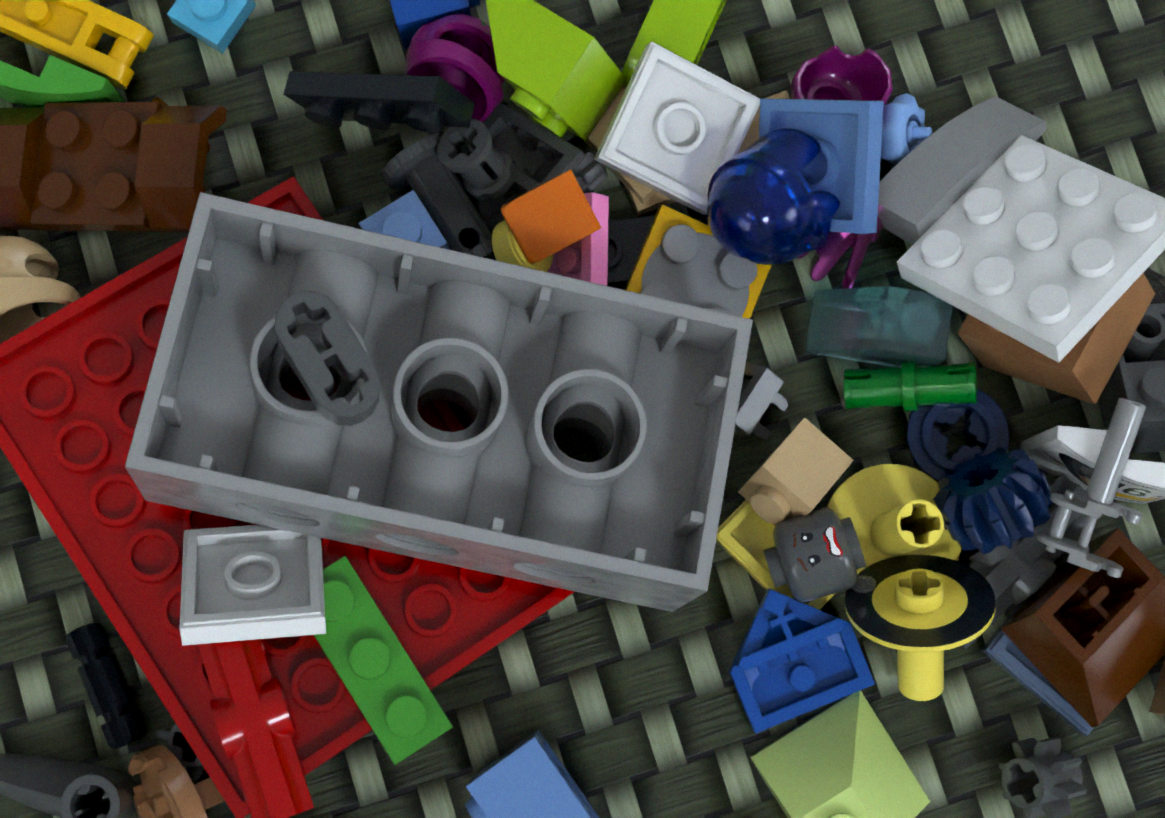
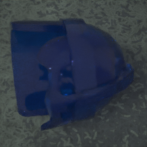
[707,128,840,265]

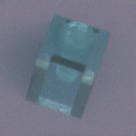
[806,286,953,367]

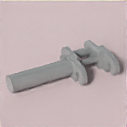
[1036,398,1146,578]

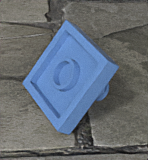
[755,99,884,234]

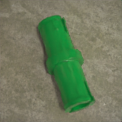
[844,360,977,412]

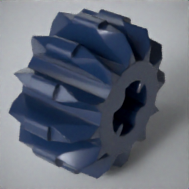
[933,447,1053,554]

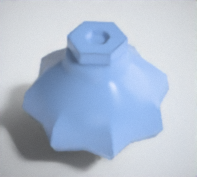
[881,93,932,169]

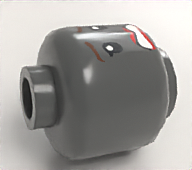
[763,508,866,602]

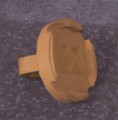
[128,745,225,818]

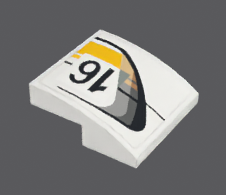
[1020,425,1165,504]

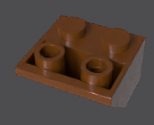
[1000,528,1165,727]

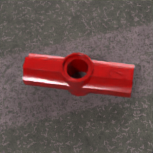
[197,639,315,818]

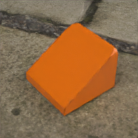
[501,169,602,264]

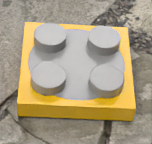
[624,204,775,319]

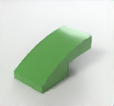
[0,55,125,108]

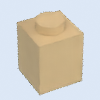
[738,417,854,526]

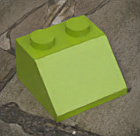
[486,0,627,142]

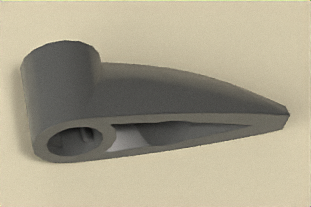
[0,753,136,818]

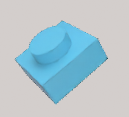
[167,0,256,54]

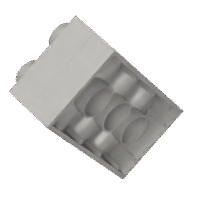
[125,192,753,612]

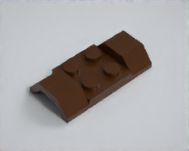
[0,102,227,232]

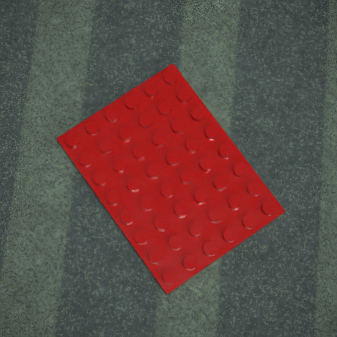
[0,176,575,818]

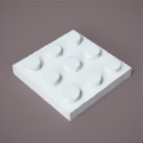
[897,135,1165,363]

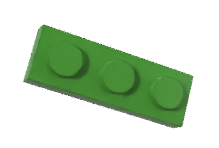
[313,556,453,766]

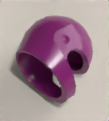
[405,14,505,127]

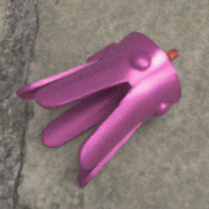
[795,217,883,294]

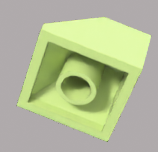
[750,690,930,818]

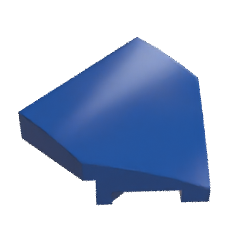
[729,588,875,734]

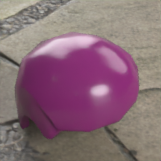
[790,45,893,107]

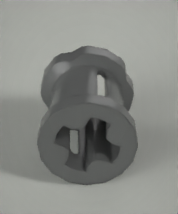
[437,119,516,201]

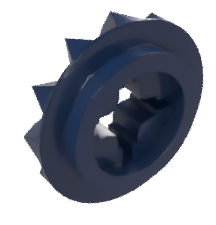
[905,389,1009,482]

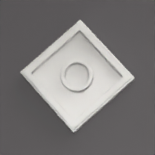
[594,42,760,215]
[179,525,326,646]

